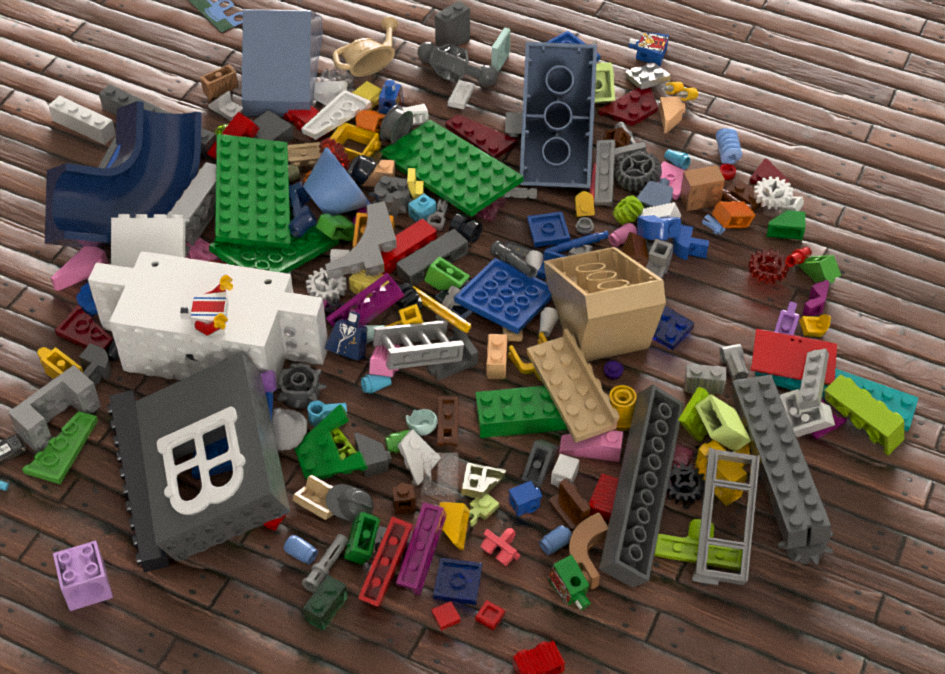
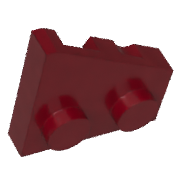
[749,158,790,186]

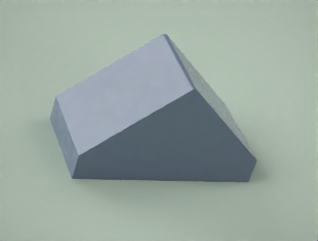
[241,9,323,117]
[519,42,597,189]

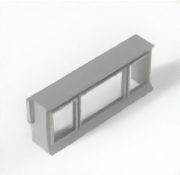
[692,448,760,585]

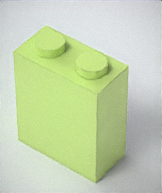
[695,394,751,452]

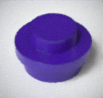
[604,361,623,380]

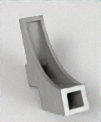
[325,201,397,279]

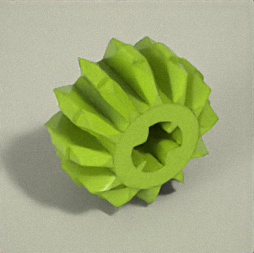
[612,195,644,225]

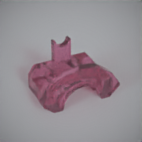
[476,197,506,221]

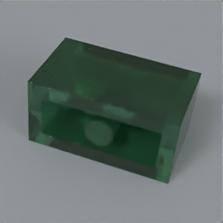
[303,575,348,631]

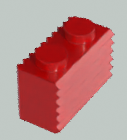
[589,473,619,523]
[513,641,565,674]

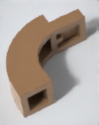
[568,513,608,589]

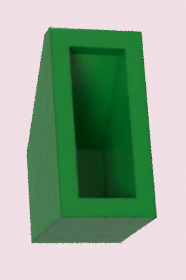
[766,210,806,240]

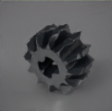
[396,283,423,310]

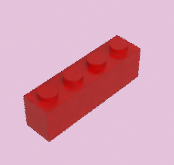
[380,218,437,275]
[358,516,414,607]

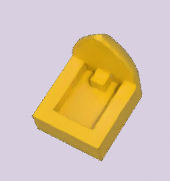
[575,191,595,217]
[799,314,831,337]

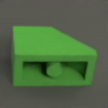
[798,255,841,284]
[424,256,470,291]

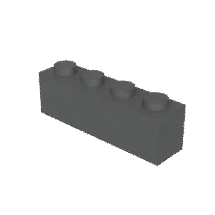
[396,229,468,286]

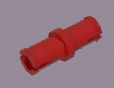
[785,247,812,267]

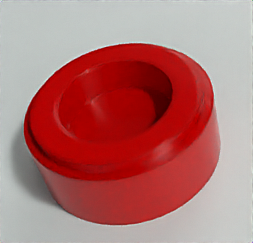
[719,164,736,180]

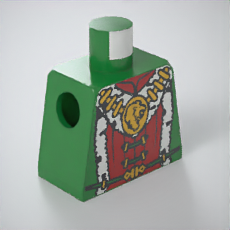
[548,554,591,611]

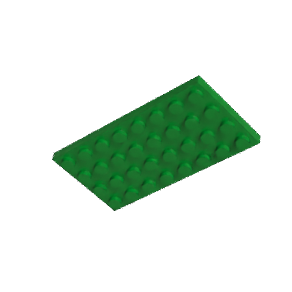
[380,120,524,217]
[215,134,290,249]

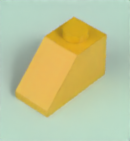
[439,502,470,550]

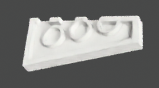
[302,90,372,139]

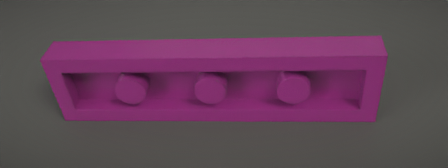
[326,273,405,327]
[396,502,447,595]

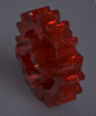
[318,137,351,171]
[748,248,789,284]

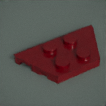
[599,87,658,126]

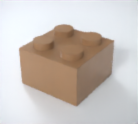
[680,165,725,211]

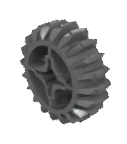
[614,150,662,193]

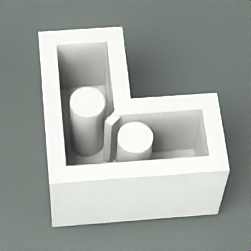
[780,389,835,437]

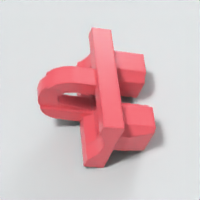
[480,528,521,566]

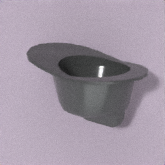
[326,484,374,522]

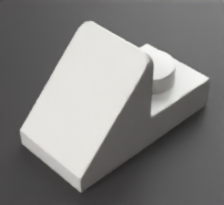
[208,91,243,121]

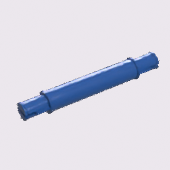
[546,231,609,254]

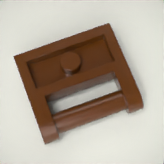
[721,179,761,211]

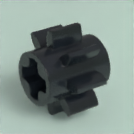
[324,298,345,322]

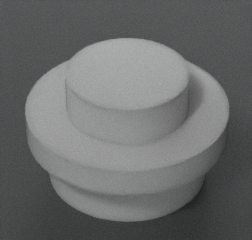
[576,217,594,234]

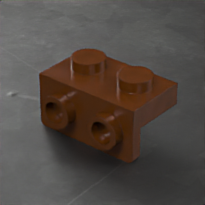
[549,478,591,531]

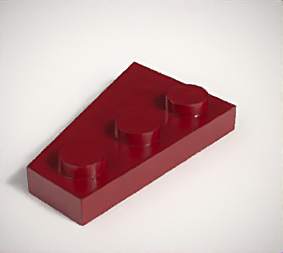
[55,305,113,351]

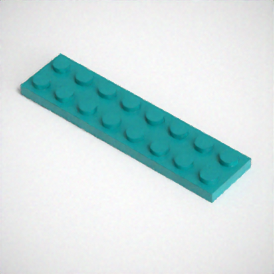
[755,368,919,432]

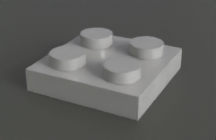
[625,63,671,90]

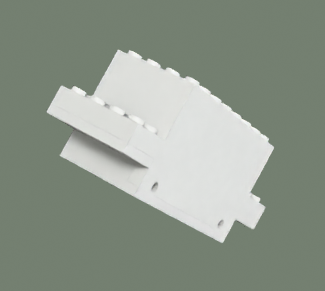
[88,251,328,394]

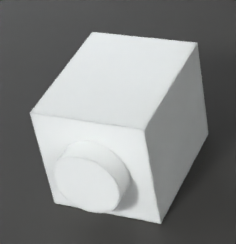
[551,454,579,488]

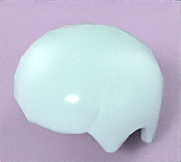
[406,409,438,436]

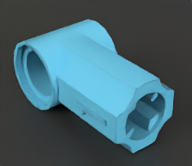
[307,401,347,427]

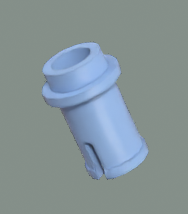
[702,214,726,235]

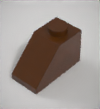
[622,232,649,268]

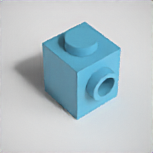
[408,194,437,222]

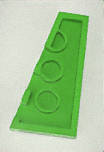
[22,411,98,484]

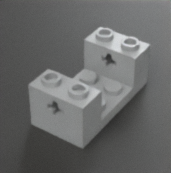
[8,365,101,453]

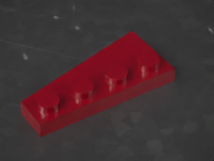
[445,114,517,159]

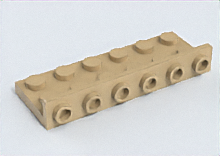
[527,329,619,443]

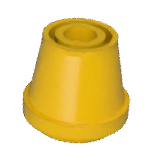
[609,385,637,431]

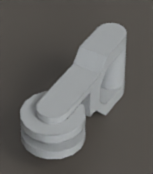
[426,199,448,231]

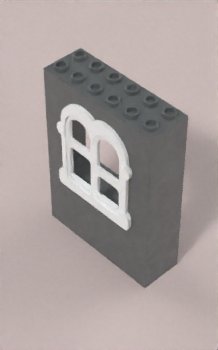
[135,353,291,562]

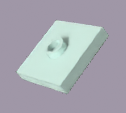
[491,28,510,73]

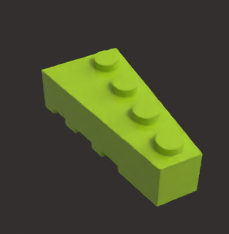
[825,374,904,455]

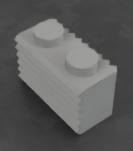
[684,364,726,395]

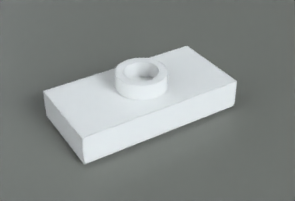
[448,80,475,110]

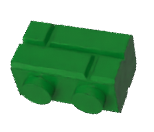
[344,512,380,564]

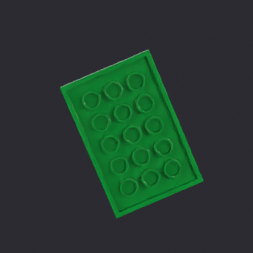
[209,205,340,273]

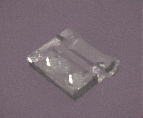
[421,452,458,495]

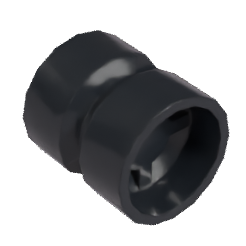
[449,212,483,244]

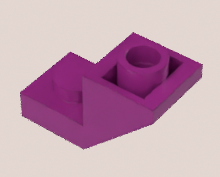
[802,280,830,317]

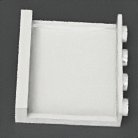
[111,214,190,268]

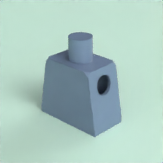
[637,178,673,209]

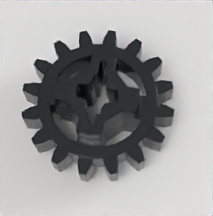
[666,463,705,506]

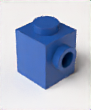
[508,481,542,517]

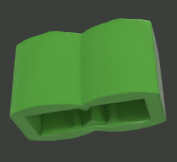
[316,214,355,241]

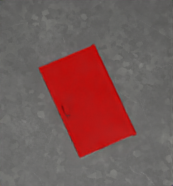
[750,329,837,385]

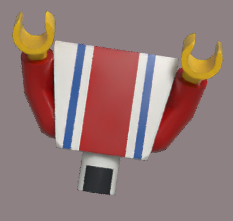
[180,275,233,336]

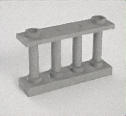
[373,320,464,370]

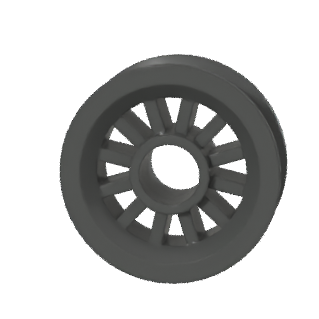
[380,105,414,145]

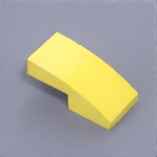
[407,168,424,199]

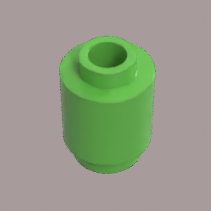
[385,429,409,454]

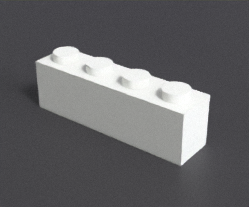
[48,96,116,145]

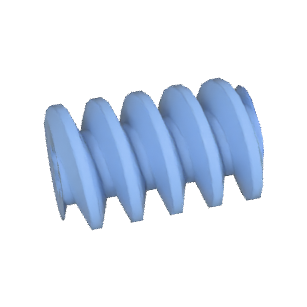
[716,128,742,165]

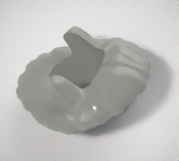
[272,408,308,451]

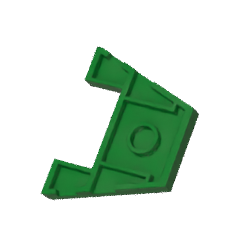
[294,404,368,480]

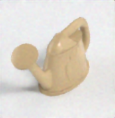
[332,17,398,77]

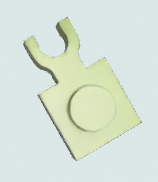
[469,494,499,527]

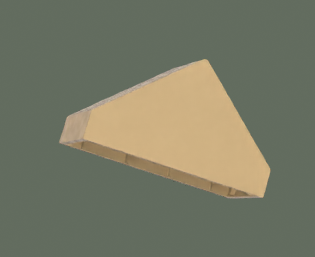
[544,247,666,362]

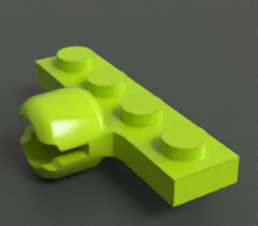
[654,519,742,571]

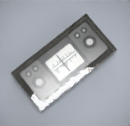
[0,433,27,465]

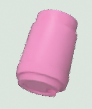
[608,223,637,248]

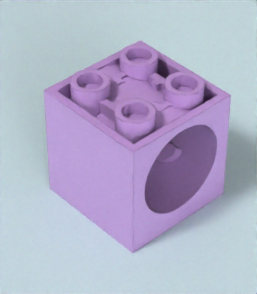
[53,540,113,611]

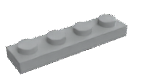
[594,140,615,206]
[798,349,829,409]

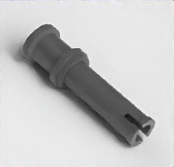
[490,240,537,278]

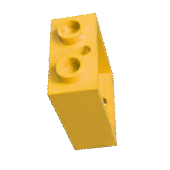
[326,123,381,163]
[695,440,748,506]

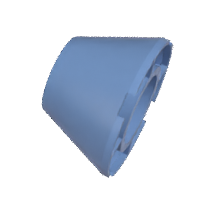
[303,147,371,216]

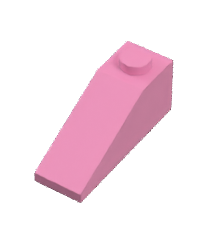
[51,246,109,291]
[559,430,623,462]

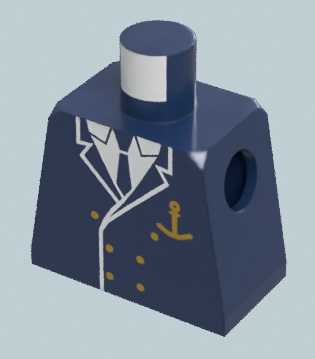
[325,311,368,361]

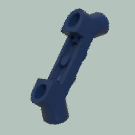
[288,181,317,238]

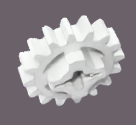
[754,176,793,210]
[306,268,347,302]

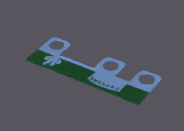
[189,0,243,33]

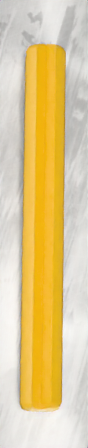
[413,286,471,333]

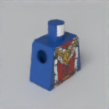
[629,32,669,66]
[379,80,404,115]

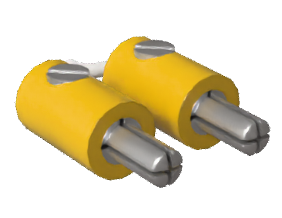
[663,82,698,101]

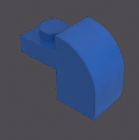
[637,215,681,241]
[672,225,709,260]

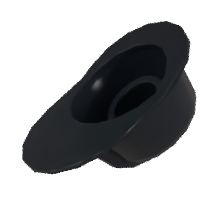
[347,152,382,187]

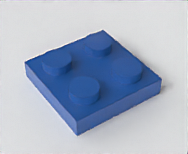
[527,212,570,247]

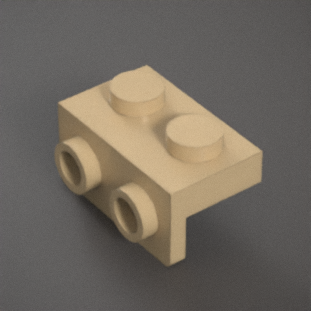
[288,142,321,168]
[292,475,334,520]

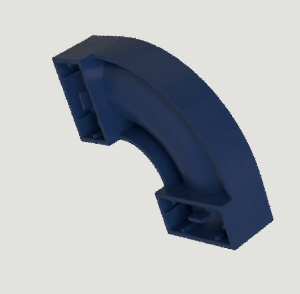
[45,101,202,247]

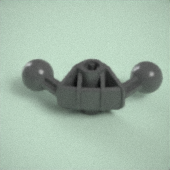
[417,42,498,87]

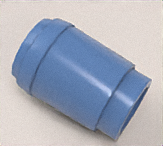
[539,525,572,555]
[284,535,318,565]

